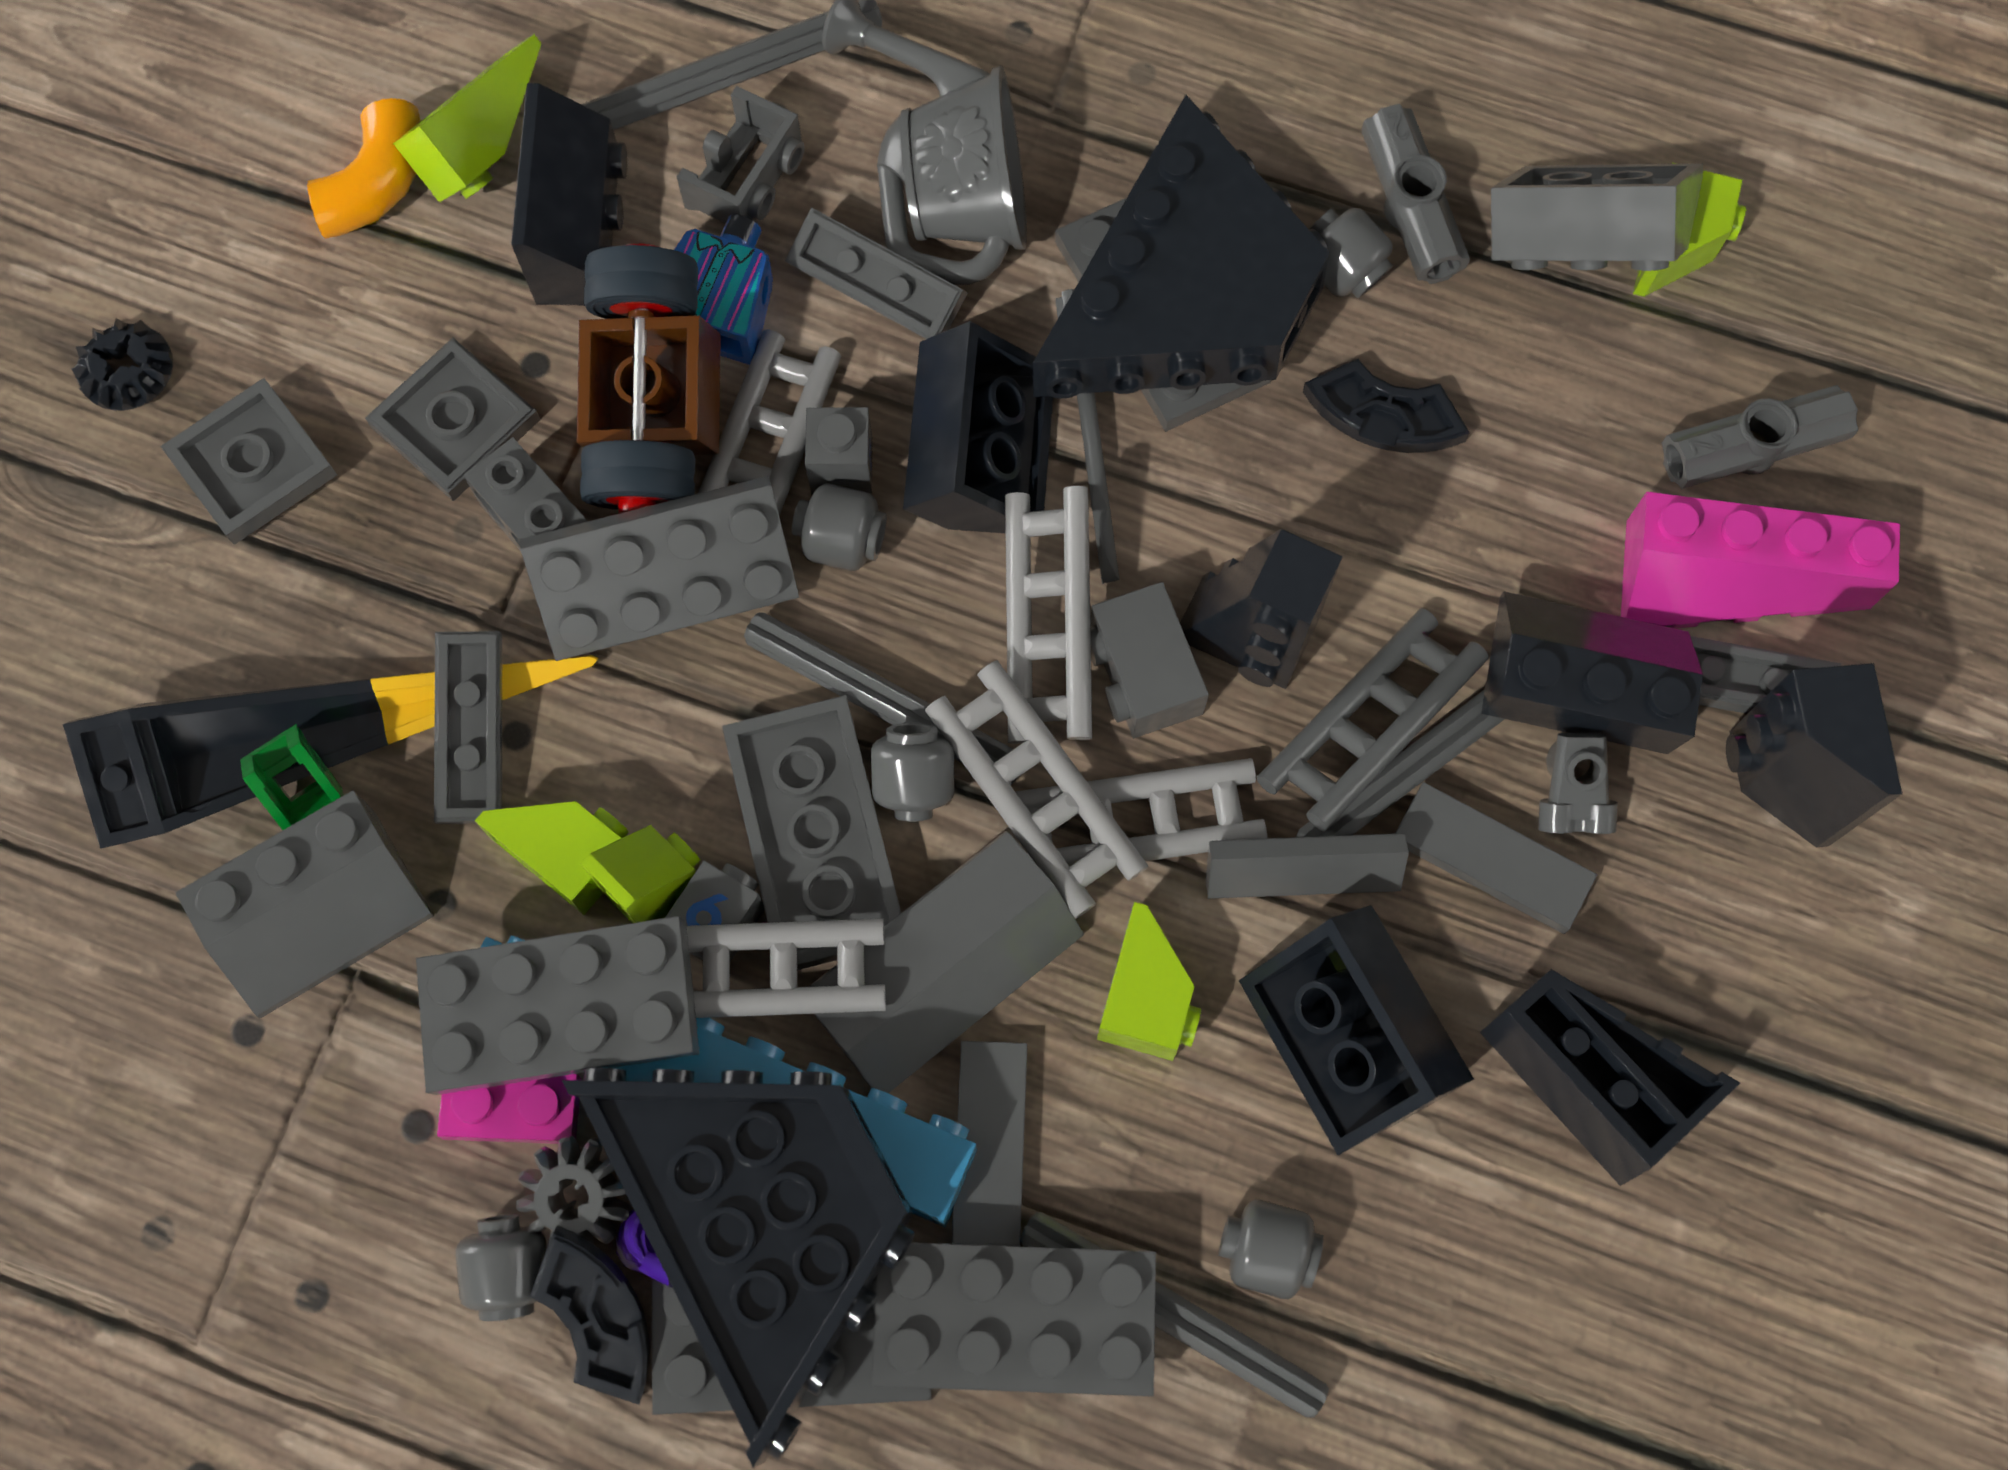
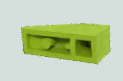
[393,34,541,202]

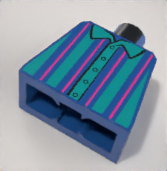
[674,214,773,365]

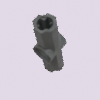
[1361,104,1470,285]
[1662,385,1858,489]

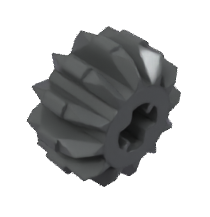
[516,1136,633,1244]

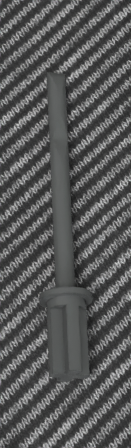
[1055,289,1120,584]

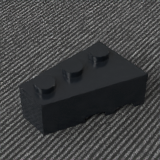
[1180,529,1343,689]
[1480,969,1740,1186]

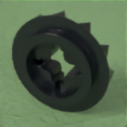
[71,318,173,411]

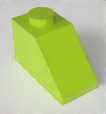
[1633,163,1746,297]
[475,801,629,915]
[580,825,700,923]
[1097,902,1202,1061]

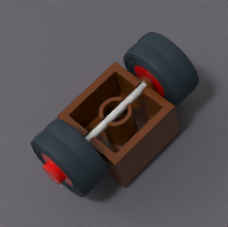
[577,243,721,514]

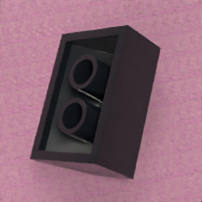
[511,83,628,306]
[903,321,1053,534]
[1481,591,1703,754]
[1726,663,1903,848]
[1239,905,1474,1155]

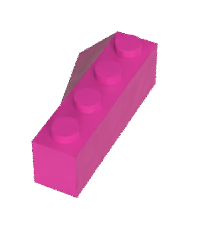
[1621,492,1900,629]

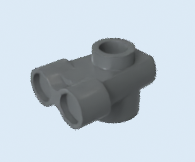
[1538,733,1618,834]

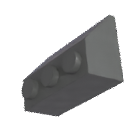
[1491,163,1703,271]
[175,790,434,1018]

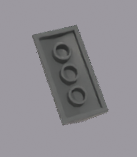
[809,831,1084,1093]

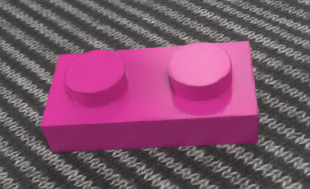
[437,1074,582,1144]

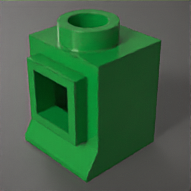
[240,724,344,830]

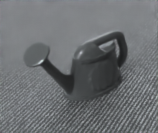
[823,0,1027,285]

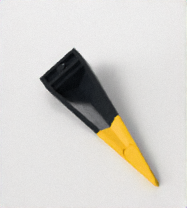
[63,655,598,849]

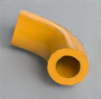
[307,98,421,239]

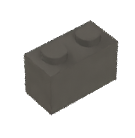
[1090,582,1209,739]

